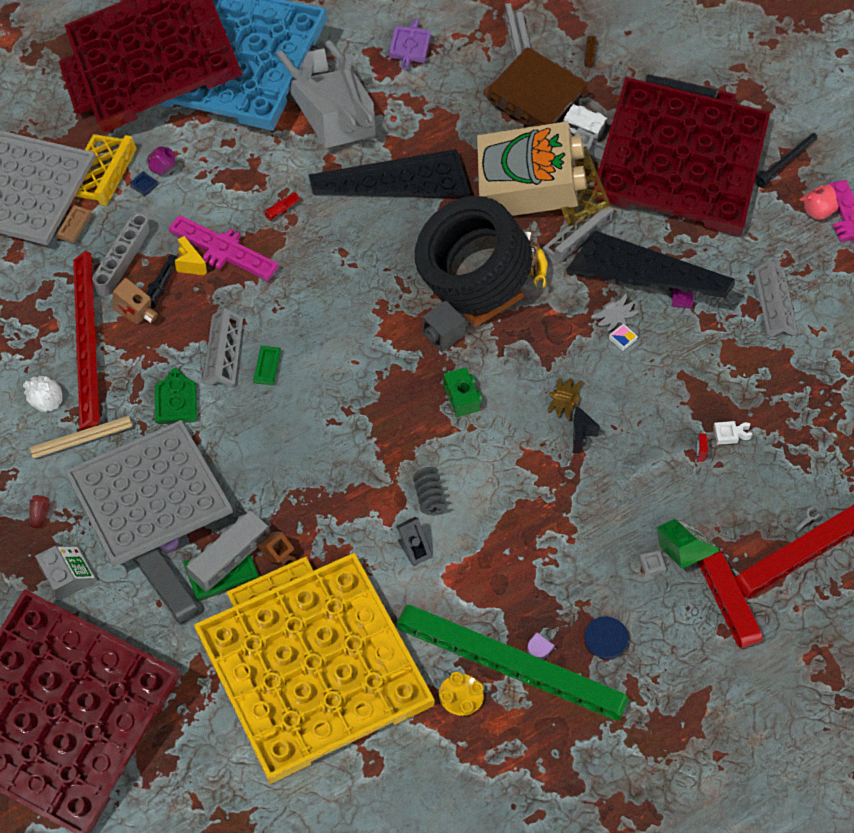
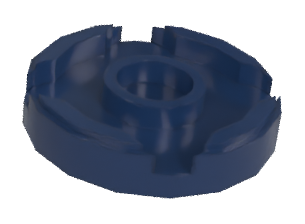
[584,616,629,660]

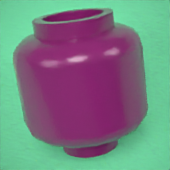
[147,146,176,175]

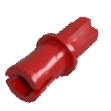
[264,192,300,221]

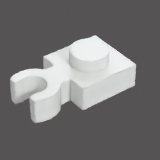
[713,421,752,445]

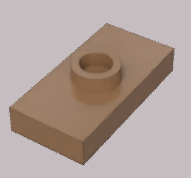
[56,205,92,244]

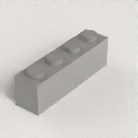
[186,510,269,593]

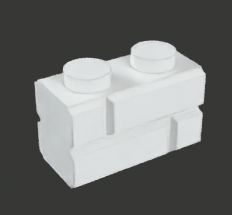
[564,104,607,142]

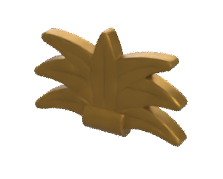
[548,378,583,421]

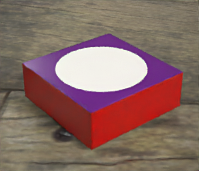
[696,434,708,462]

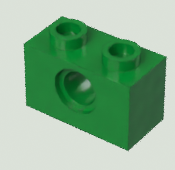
[443,367,482,418]

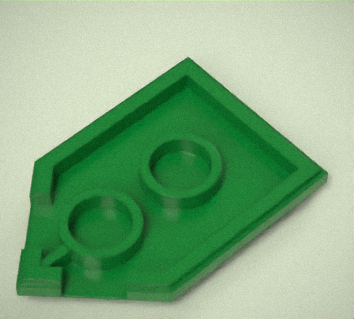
[155,367,197,424]

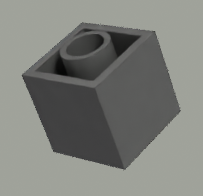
[422,301,465,353]

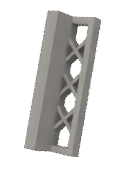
[504,3,530,60]
[543,204,614,264]
[754,260,798,337]
[203,308,243,387]

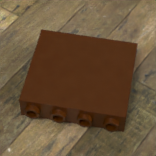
[487,47,588,127]

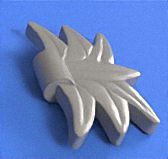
[591,294,638,333]

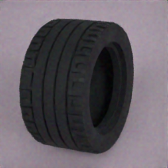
[414,196,533,314]

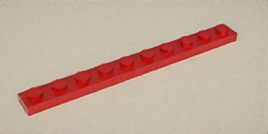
[73,251,100,430]

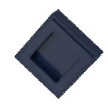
[130,171,158,197]

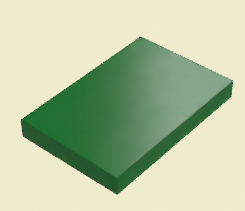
[183,554,259,602]

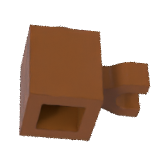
[257,532,297,568]

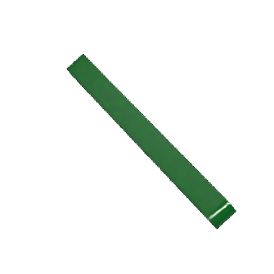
[396,605,629,721]

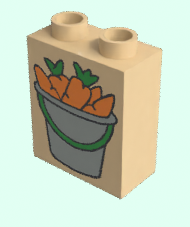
[477,121,587,216]

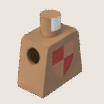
[112,278,158,324]

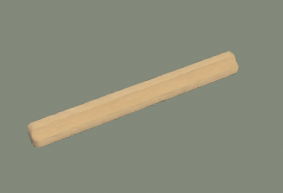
[30,416,132,459]

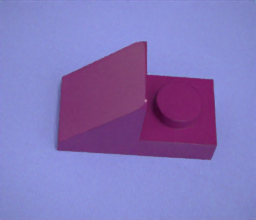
[672,288,693,309]

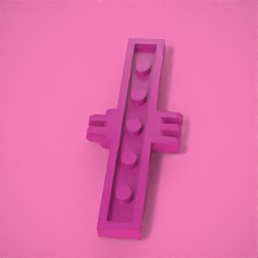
[828,180,854,244]
[169,215,279,281]

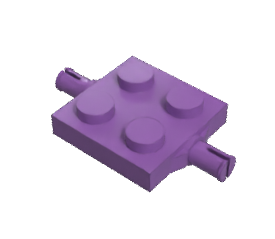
[389,18,431,69]

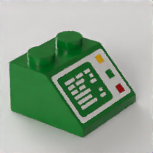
[657,519,719,568]

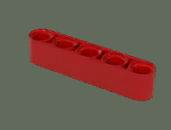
[698,549,762,649]

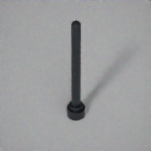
[755,133,818,188]

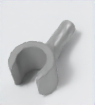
[795,508,822,532]

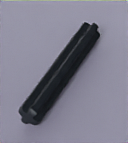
[645,74,718,99]

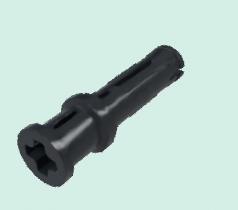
[146,254,178,309]

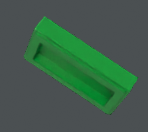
[253,345,281,386]

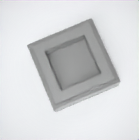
[639,550,666,577]

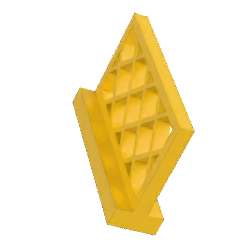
[75,134,137,206]

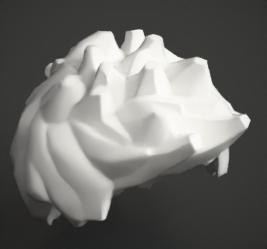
[23,376,63,413]

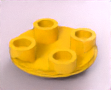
[439,672,484,716]

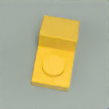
[175,236,207,275]

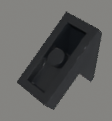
[572,407,600,454]
[396,517,432,566]

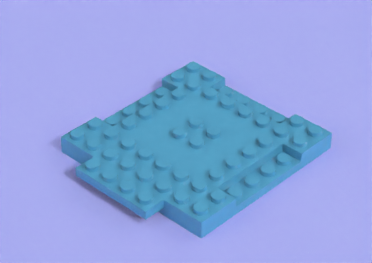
[158,0,328,131]

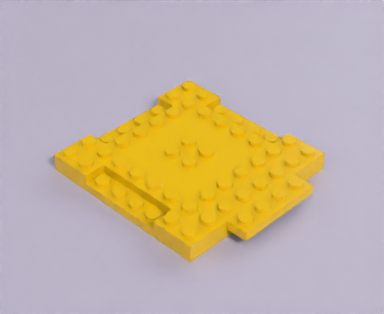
[194,553,435,785]

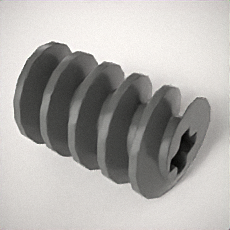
[413,467,447,515]

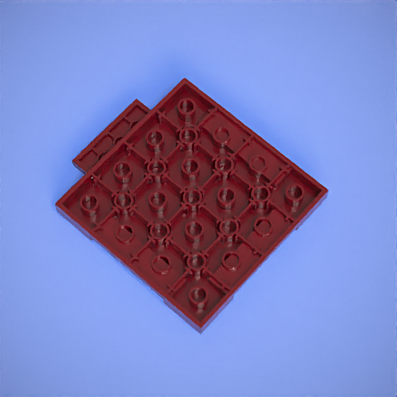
[58,0,243,133]
[591,77,771,237]
[0,589,182,833]

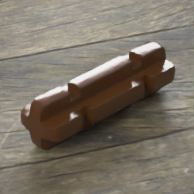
[584,35,597,67]

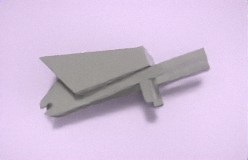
[277,40,375,148]

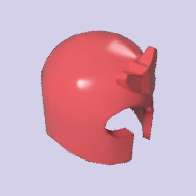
[800,184,839,220]

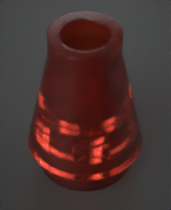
[28,495,51,529]

